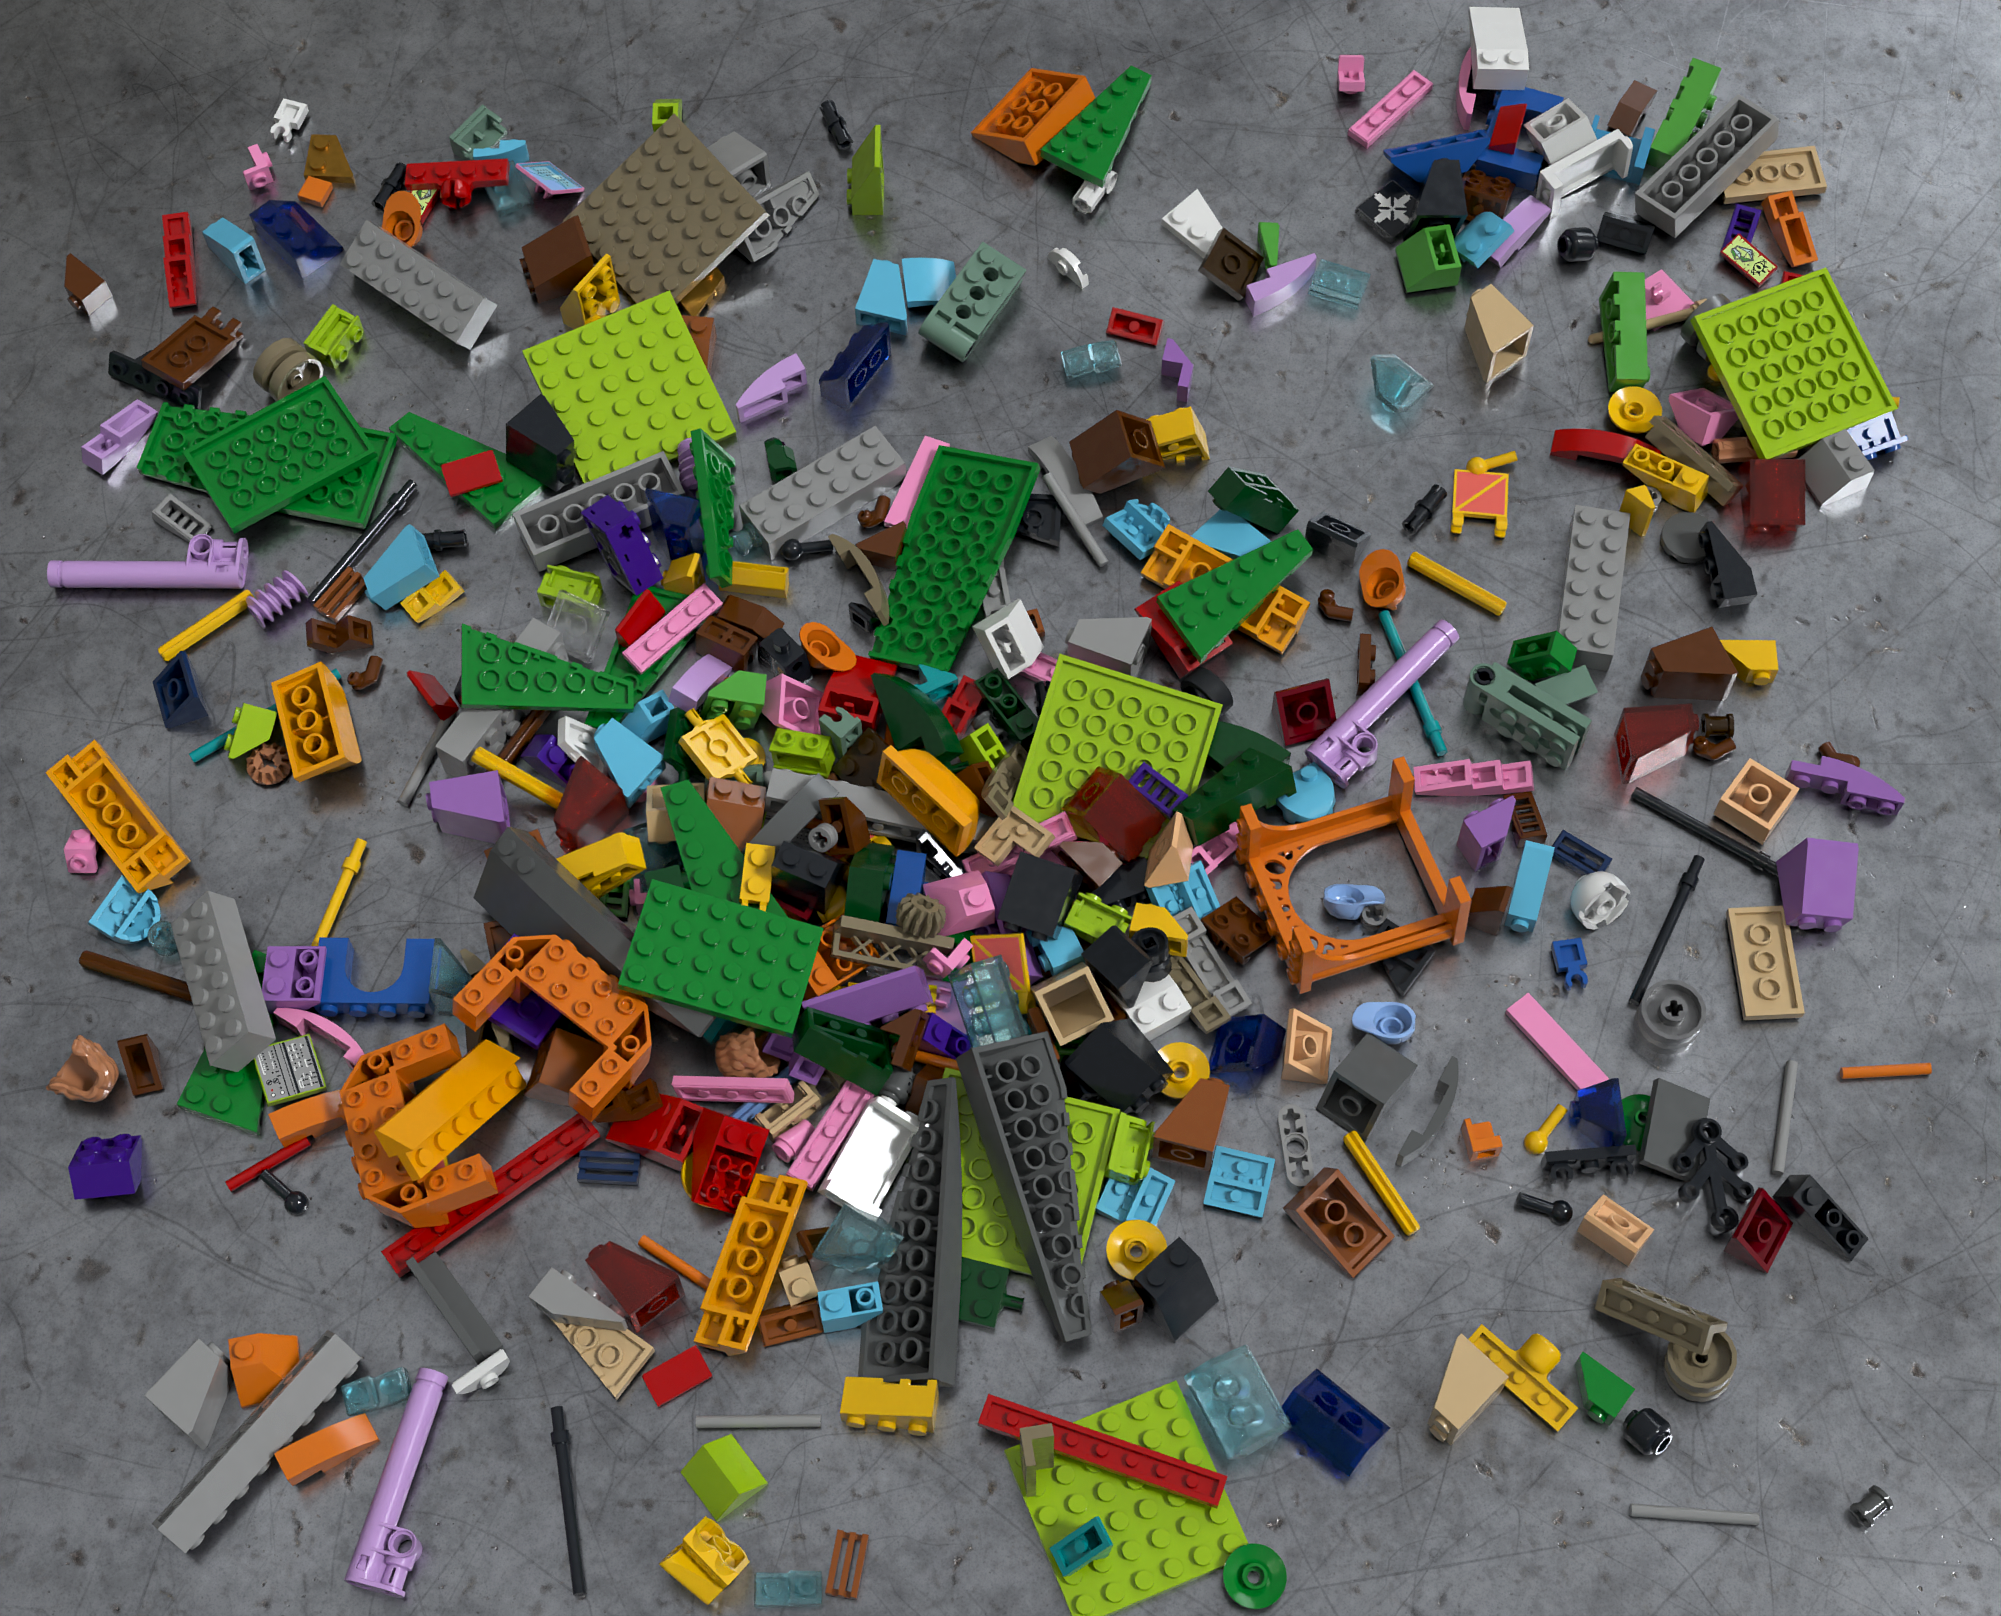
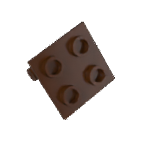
[1201,896,1275,965]

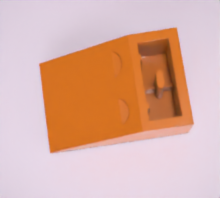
[801,913,881,1007]

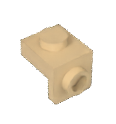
[777,1254,818,1306]

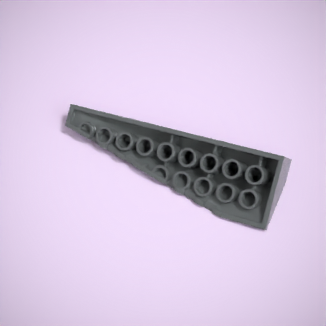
[473,827,716,1037]
[956,1031,1092,1343]
[858,1077,962,1387]

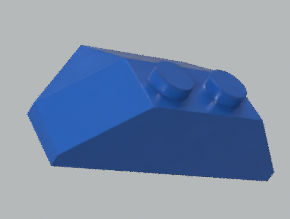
[1383,129,1490,183]

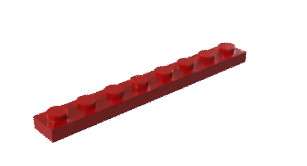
[381,1113,601,1278]
[978,1394,1228,1509]

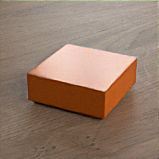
[297,176,333,208]

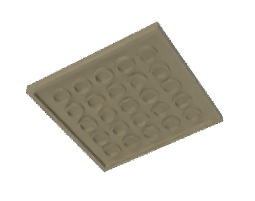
[563,113,770,304]

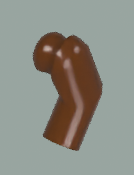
[857,495,891,528]
[1318,589,1354,622]
[347,656,383,690]
[1693,736,1736,760]
[1818,741,1860,767]

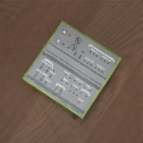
[253,1034,326,1107]

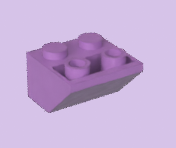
[1456,796,1516,872]
[262,946,327,1014]

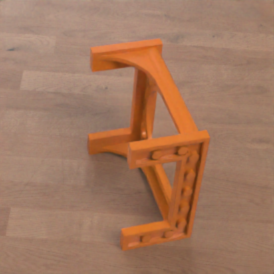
[1235,756,1472,994]

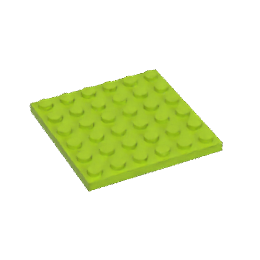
[1690,267,1898,464]
[522,290,736,484]
[1013,654,1223,860]
[942,1067,1120,1276]
[1004,1380,1249,1616]

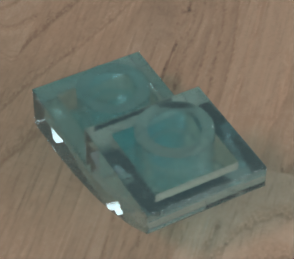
[1061,340,1122,379]
[341,1367,412,1416]
[754,1570,822,1607]

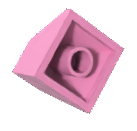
[1668,388,1739,446]
[761,674,823,735]
[922,870,995,936]

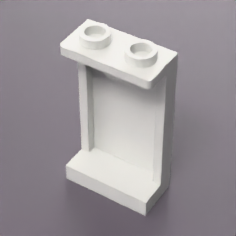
[1536,129,1633,219]
[817,1095,921,1223]

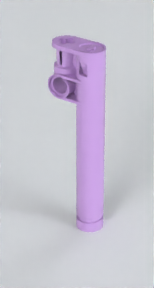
[47,534,249,589]
[1305,619,1459,789]
[344,1368,448,1598]

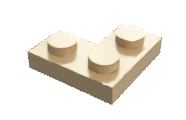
[974,806,1055,867]

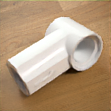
[1072,171,1118,214]

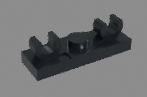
[1541,1145,1637,1184]

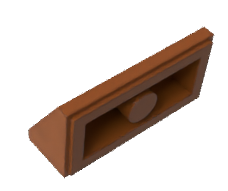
[758,1298,824,1347]

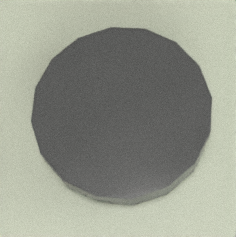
[1661,512,1709,563]

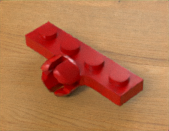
[405,158,510,209]

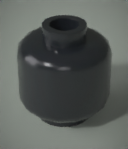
[1557,227,1598,262]
[1624,1408,1672,1455]

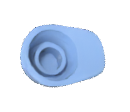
[1323,884,1386,920]
[1352,1002,1416,1045]

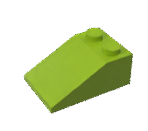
[847,125,884,215]

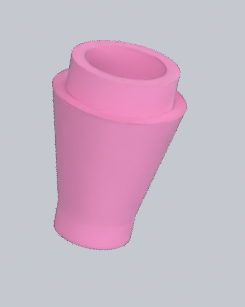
[772,1119,815,1163]

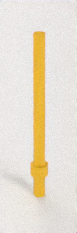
[311,838,367,946]

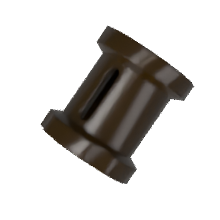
[1701,713,1734,739]

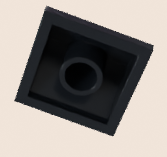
[1305,512,1371,568]
[1081,925,1153,1008]

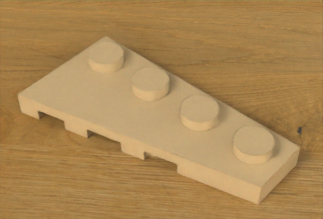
[548,1316,655,1400]

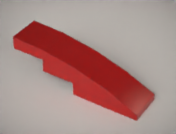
[162,212,197,309]
[923,675,984,748]

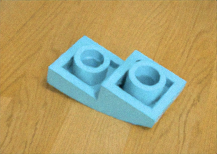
[473,139,529,168]

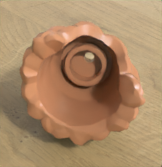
[715,1027,781,1078]
[46,1035,119,1102]

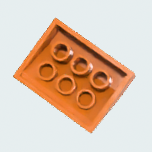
[971,68,1095,166]

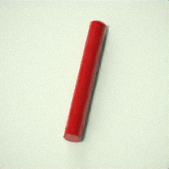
[225,1137,311,1192]

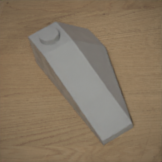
[736,171,820,262]

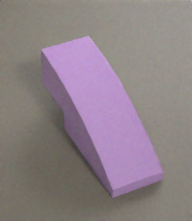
[1488,195,1551,268]
[1245,253,1317,317]
[736,353,807,423]
[81,399,158,475]
[668,654,733,712]

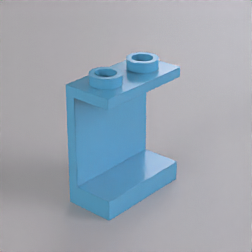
[1591,115,1655,185]

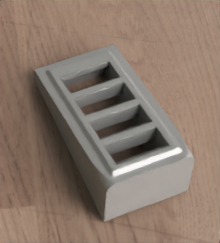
[152,493,213,542]

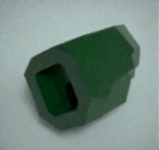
[764,437,797,483]

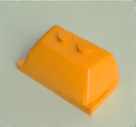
[271,661,362,783]
[877,745,980,857]

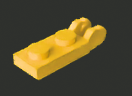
[739,843,775,911]

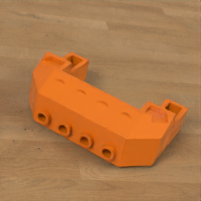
[452,934,652,1122]
[339,1023,498,1228]

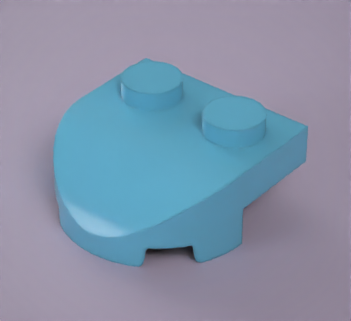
[1454,212,1514,269]
[1102,499,1170,560]
[1276,762,1336,825]
[88,875,161,944]

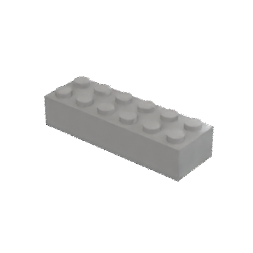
[1635,94,1779,238]
[340,220,497,350]
[739,426,906,560]
[513,451,688,572]
[1556,505,1630,671]
[435,618,569,777]
[171,891,276,1072]

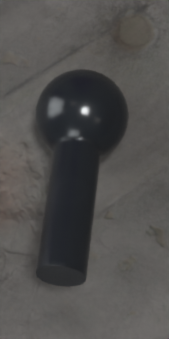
[781,539,833,560]
[259,1169,309,1215]
[1516,1192,1573,1224]

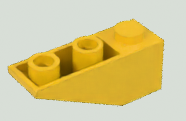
[1622,444,1709,513]

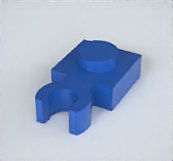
[1551,937,1588,991]

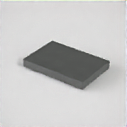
[1638,1078,1710,1182]

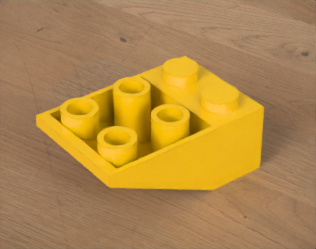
[560,253,620,329]

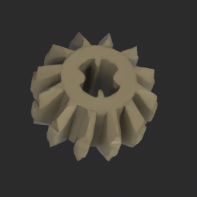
[896,892,946,939]

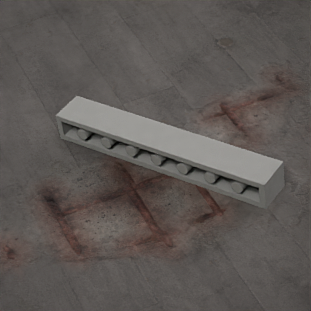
[764,768,997,855]
[152,1330,361,1553]

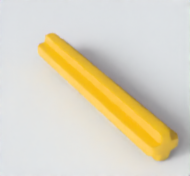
[1407,552,1507,616]
[157,589,254,661]
[471,747,575,814]
[1343,1130,1420,1236]

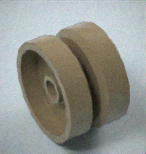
[253,338,323,401]
[1664,1332,1737,1402]

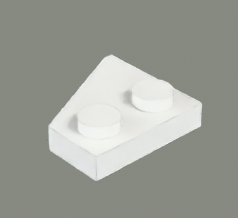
[558,716,608,786]

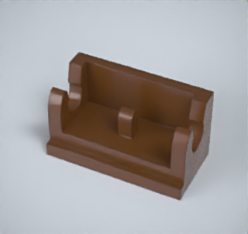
[696,615,758,672]

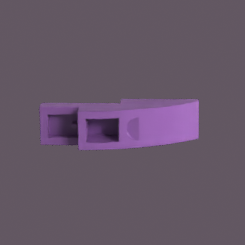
[1785,756,1905,815]

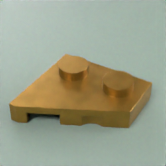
[304,134,355,183]
[678,267,725,316]

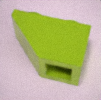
[652,99,682,132]
[224,703,277,759]

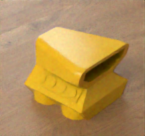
[658,1516,750,1606]

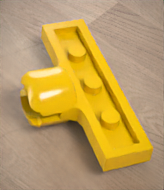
[1468,1324,1578,1433]

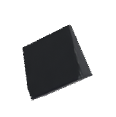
[848,602,881,634]

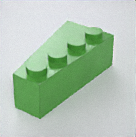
[1646,58,1722,169]
[1599,272,1650,392]

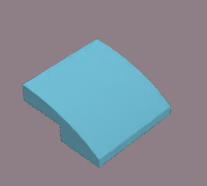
[902,258,956,308]
[1145,860,1220,924]
[1203,1145,1275,1218]
[1095,1167,1175,1226]

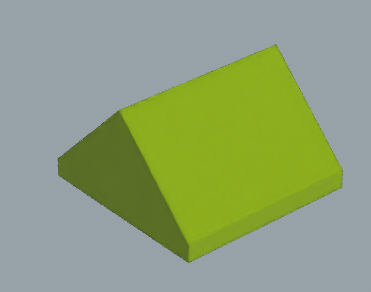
[681,1434,768,1522]

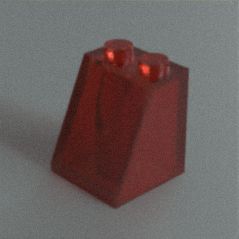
[1738,459,1805,533]
[1614,703,1699,784]
[553,756,629,854]
[1061,766,1166,862]
[585,1241,685,1333]

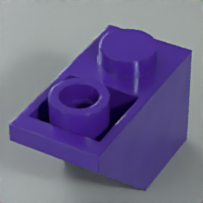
[520,734,587,792]
[918,1012,973,1060]

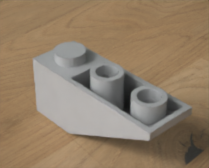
[529,1267,628,1331]

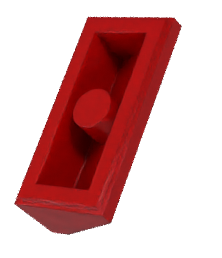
[1489,104,1527,155]
[1106,307,1165,346]
[441,450,503,497]
[615,589,665,648]
[407,670,459,721]
[642,1345,713,1407]

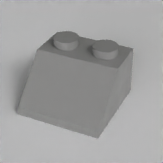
[1792,429,1875,508]

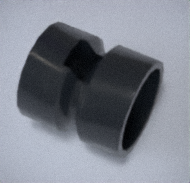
[1131,927,1172,982]

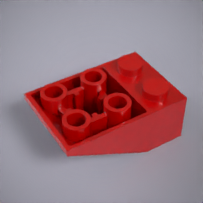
[1134,581,1233,679]
[818,655,897,733]
[605,1087,704,1172]
[691,1107,770,1214]

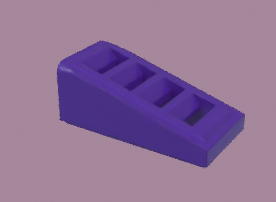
[1721,204,1762,250]
[1126,762,1189,820]

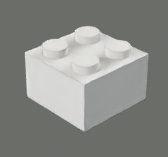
[1524,98,1597,165]

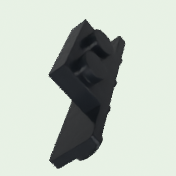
[108,350,202,410]

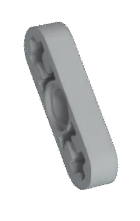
[1277,1104,1314,1191]

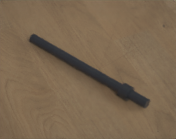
[307,479,417,605]
[1631,787,1778,876]
[1629,855,1705,1006]
[550,1406,586,1596]

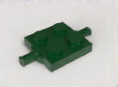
[662,705,705,783]
[959,1257,1025,1330]

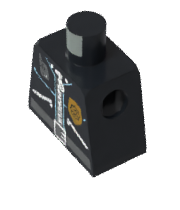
[758,628,813,684]

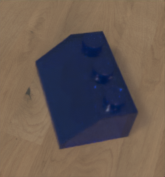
[249,200,344,279]
[819,322,891,411]
[645,488,705,563]
[1275,1369,1391,1477]

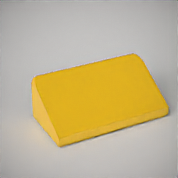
[1619,485,1655,537]

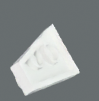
[1161,189,1222,259]

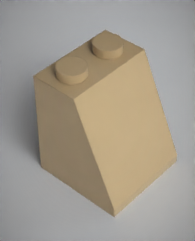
[1464,284,1534,383]
[1030,962,1114,1046]
[1427,1333,1509,1445]

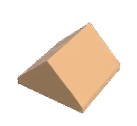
[1144,812,1193,888]
[1281,1008,1332,1084]
[1577,1194,1655,1266]

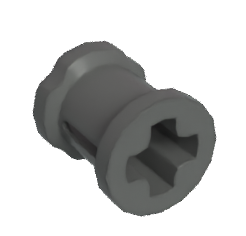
[971,711,1008,743]
[1850,1485,1894,1528]

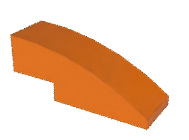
[1761,190,1818,268]
[268,1089,347,1147]
[274,1413,380,1486]

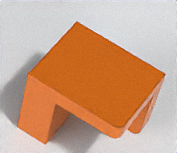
[1461,1118,1503,1162]

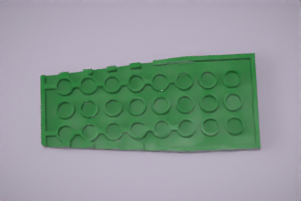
[137,402,398,529]
[868,445,1040,672]

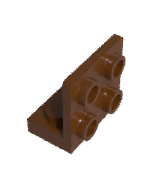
[1462,169,1516,221]

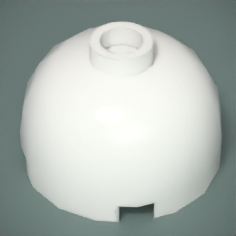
[1570,871,1630,930]

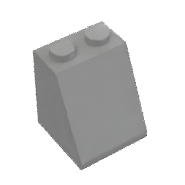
[707,131,771,197]
[1065,617,1152,677]
[144,1339,233,1450]

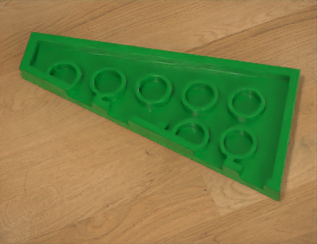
[1041,65,1152,188]
[389,412,547,530]
[689,428,735,588]
[1156,529,1313,664]
[584,586,707,729]
[461,624,634,713]
[660,780,788,918]
[177,950,276,1136]

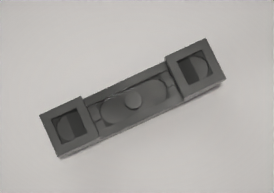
[741,773,839,859]
[1395,1056,1459,1167]

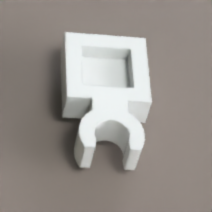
[270,98,309,143]

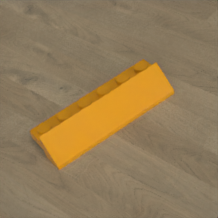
[1141,524,1310,654]
[45,739,191,893]
[374,1039,527,1181]
[694,1173,808,1356]

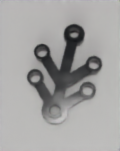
[1673,1118,1754,1233]

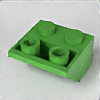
[1395,224,1462,293]
[699,670,767,730]

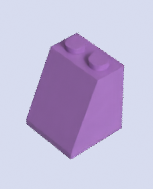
[426,770,511,844]
[1776,838,1859,932]

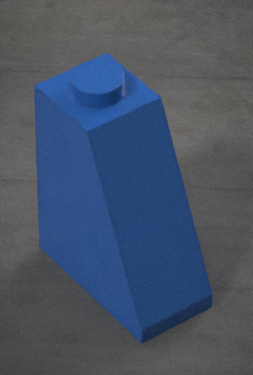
[886,850,926,927]

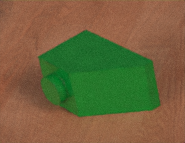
[1575,1352,1635,1426]

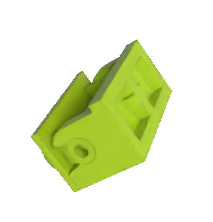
[303,304,364,370]
[537,565,603,618]
[769,728,836,779]
[1063,892,1132,944]
[1104,1112,1155,1185]

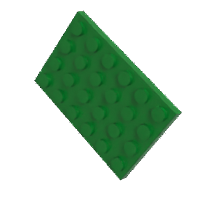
[182,376,378,534]
[617,879,824,1038]

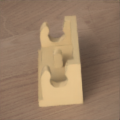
[754,1080,822,1144]

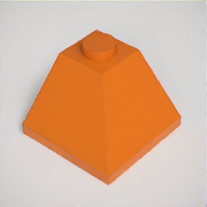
[228,1333,300,1409]

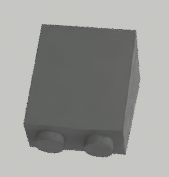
[1316,1033,1418,1142]

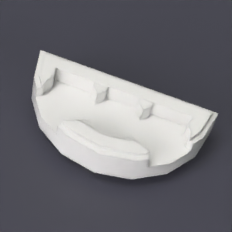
[1047,248,1089,289]
[452,1349,510,1394]

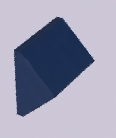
[153,651,208,728]

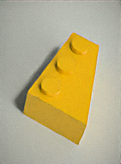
[1146,406,1210,463]
[556,832,647,899]
[840,1377,939,1436]

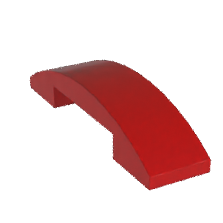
[1550,428,1662,464]

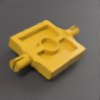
[678,708,758,784]

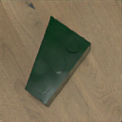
[1208,467,1299,534]
[844,843,896,923]
[792,1007,893,1096]

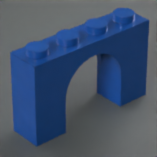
[1474,87,1564,191]
[314,937,441,1018]

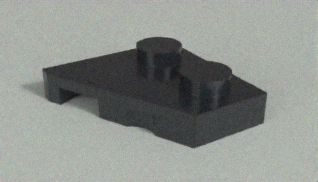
[916,829,965,880]
[1375,918,1435,996]

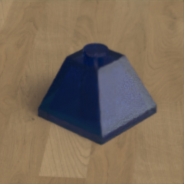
[1209,1014,1286,1074]
[1569,1078,1627,1147]

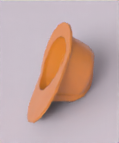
[382,191,423,247]
[1359,549,1406,611]
[799,622,857,671]

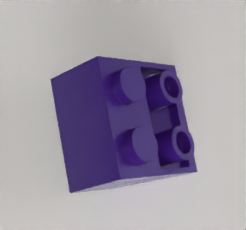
[68,1134,142,1200]

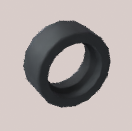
[1180,667,1233,718]

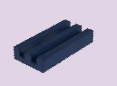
[1552,830,1612,876]
[577,1150,641,1185]

